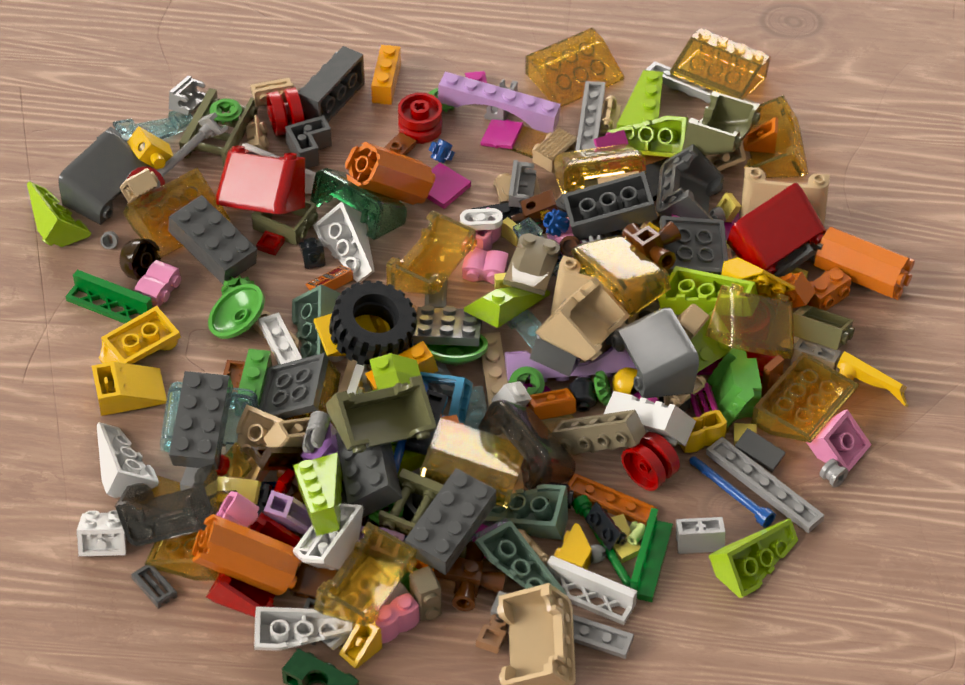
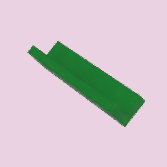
[65,269,153,324]
[630,508,673,602]

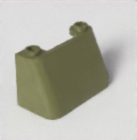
[682,91,761,156]
[325,376,437,454]

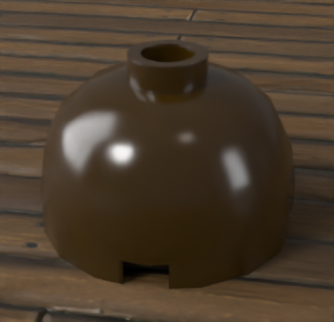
[119,238,161,281]

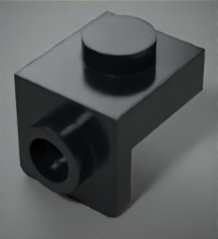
[299,238,326,269]

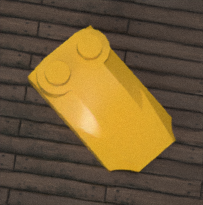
[99,306,181,364]
[837,351,908,407]

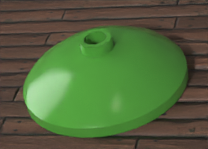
[208,283,265,339]
[426,334,488,365]

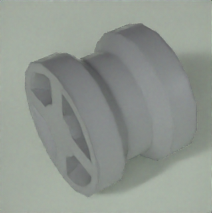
[819,459,848,488]

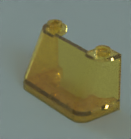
[745,95,808,178]
[553,144,646,194]
[386,210,477,295]
[572,235,671,318]
[705,283,794,359]
[314,522,418,627]

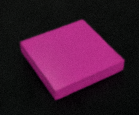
[427,163,471,209]

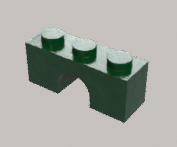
[282,649,359,685]

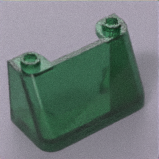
[310,168,407,240]

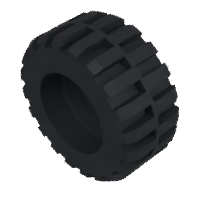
[329,280,417,367]

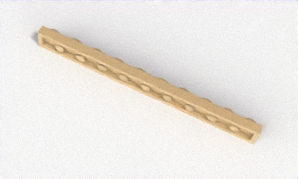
[481,332,524,495]

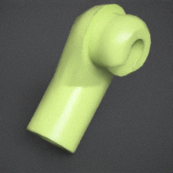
[627,521,646,545]

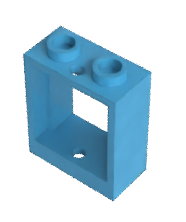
[420,372,473,424]

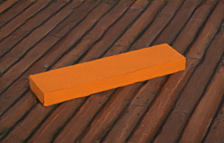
[568,473,657,526]

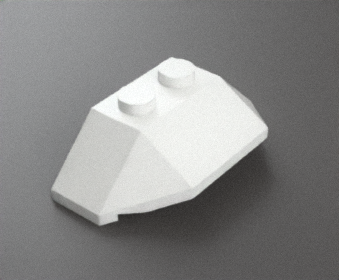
[293,504,363,570]

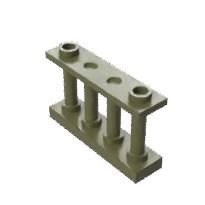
[179,88,258,167]
[379,469,467,558]

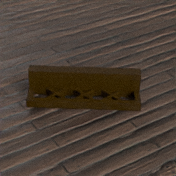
[249,447,304,471]

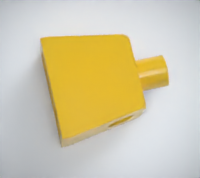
[127,126,173,170]

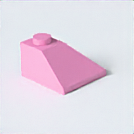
[806,410,872,472]

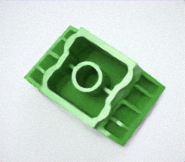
[706,345,762,429]

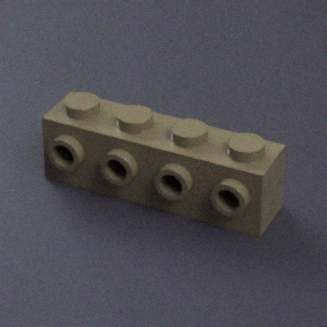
[552,409,646,455]

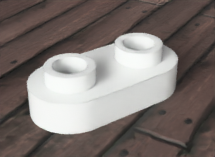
[460,208,503,231]

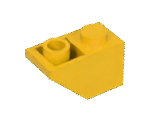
[554,523,592,570]

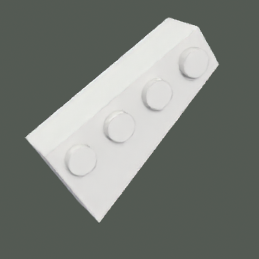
[604,391,696,446]

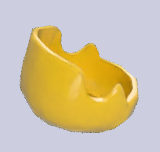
[612,367,638,395]

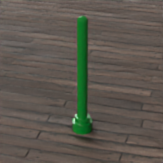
[572,495,631,587]

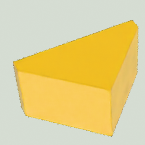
[339,615,382,668]

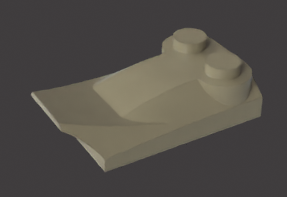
[503,233,561,295]

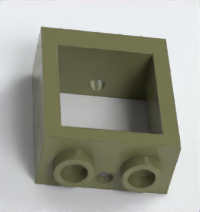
[251,200,318,246]
[788,305,855,350]

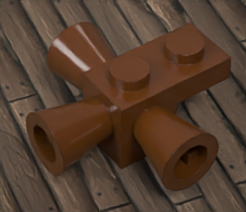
[617,221,681,275]
[434,542,506,612]

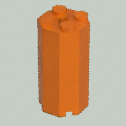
[345,142,436,205]
[814,227,915,300]
[192,514,302,596]

